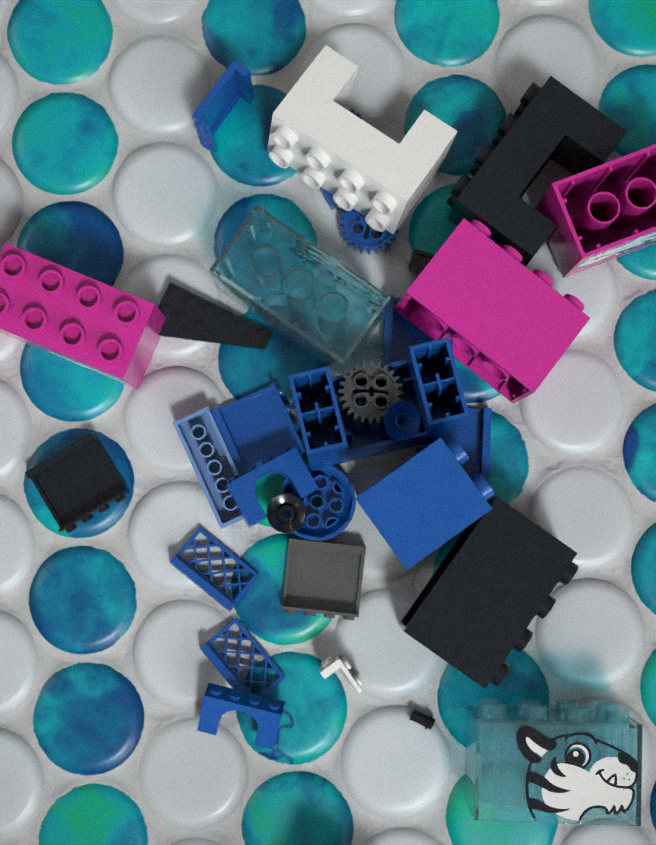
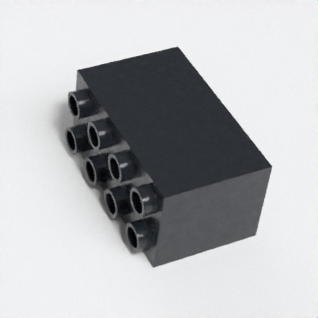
[399,497,579,689]

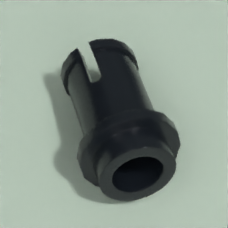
[409,708,435,730]

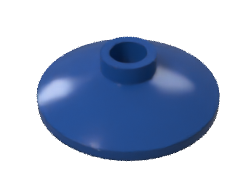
[383,400,421,441]

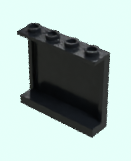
[25,432,130,533]

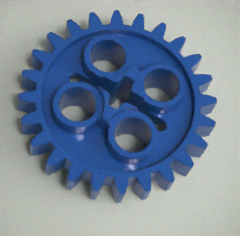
[338,208,399,255]

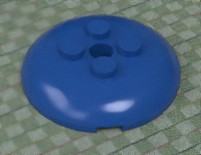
[279,464,356,541]

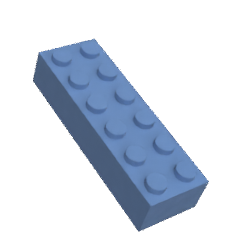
[173,407,243,529]

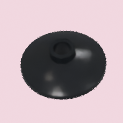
[267,494,306,533]

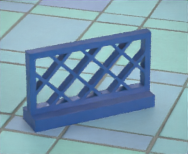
[170,527,259,612]
[200,618,285,696]

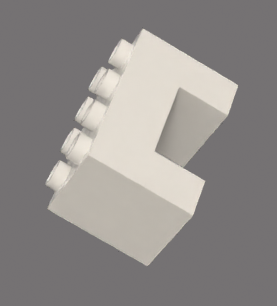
[267,45,457,234]

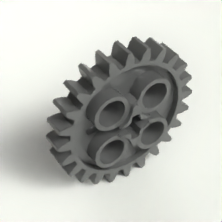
[338,360,403,426]

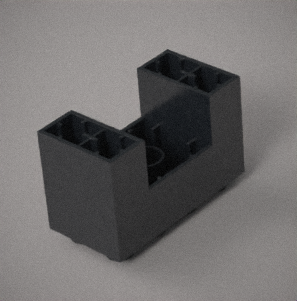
[446,76,627,267]

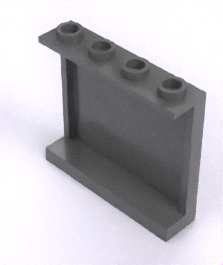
[281,538,366,620]

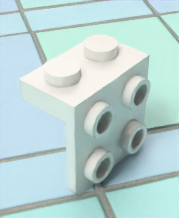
[320,654,363,693]

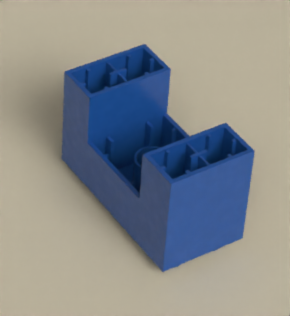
[288,337,470,471]
[355,437,495,570]

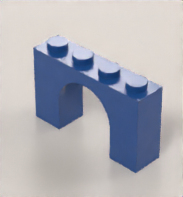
[226,447,318,528]
[197,682,285,750]

